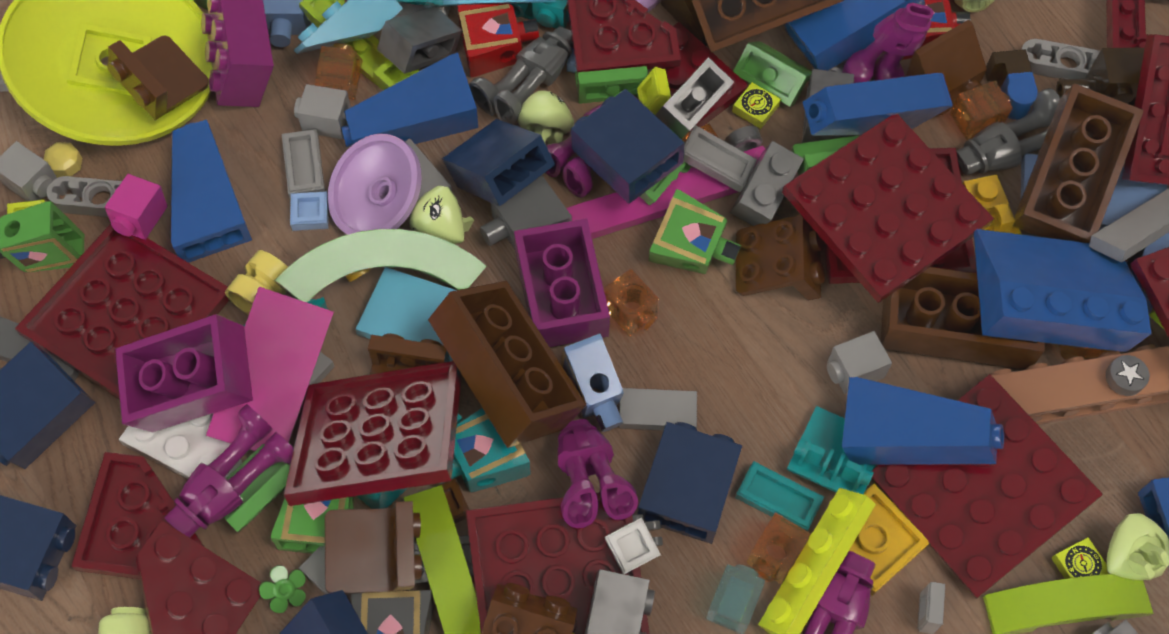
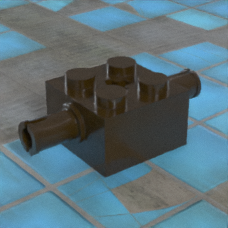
[1056,48,1145,107]

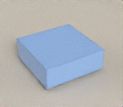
[290,191,329,231]

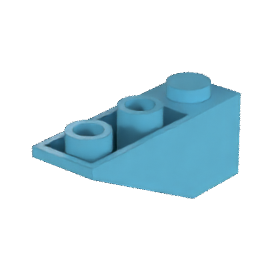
[294,0,403,54]

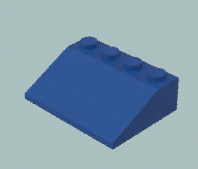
[974,229,1151,352]

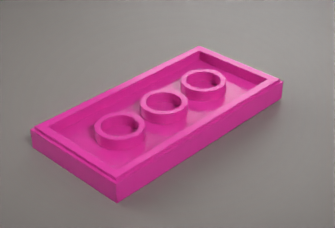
[206,287,334,451]

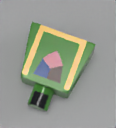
[649,189,741,274]
[0,201,85,272]
[271,497,354,554]

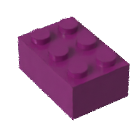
[201,0,274,107]
[514,219,610,347]
[115,314,253,433]

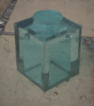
[706,564,766,634]

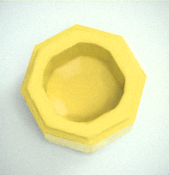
[43,142,83,178]

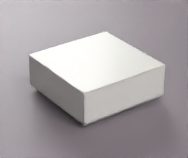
[604,518,661,574]

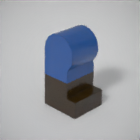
[985,49,1038,120]

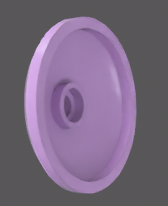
[328,134,422,235]

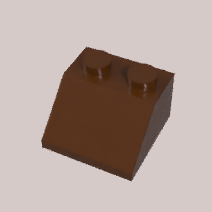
[905,19,987,115]

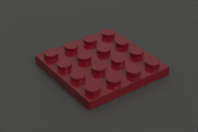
[782,114,994,303]
[15,224,230,399]
[284,361,461,506]
[872,374,1103,599]
[466,492,650,634]

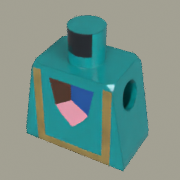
[440,408,531,492]

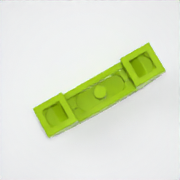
[299,0,419,90]
[403,485,481,634]
[983,574,1154,634]

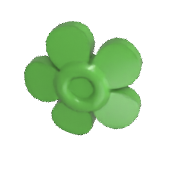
[259,565,306,613]

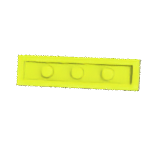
[758,488,876,634]

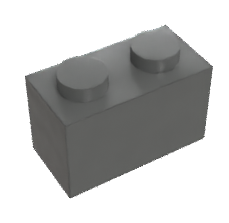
[730,141,804,226]

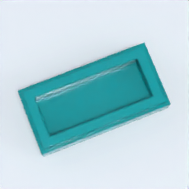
[735,461,824,534]

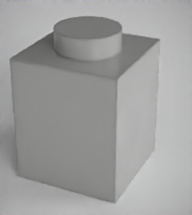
[294,84,351,139]
[0,141,57,201]
[827,331,892,394]

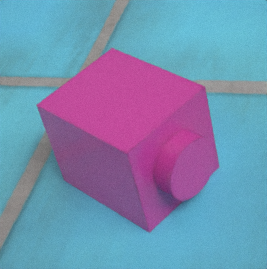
[105,174,168,240]

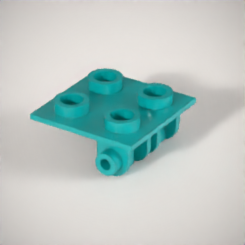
[787,406,876,494]

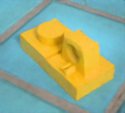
[962,174,1022,235]

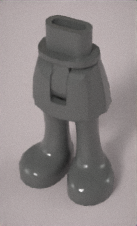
[469,26,573,124]
[956,88,1060,175]

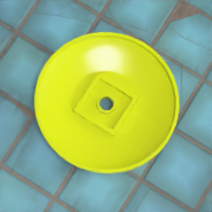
[0,0,212,146]

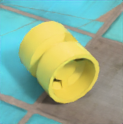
[225,250,288,315]

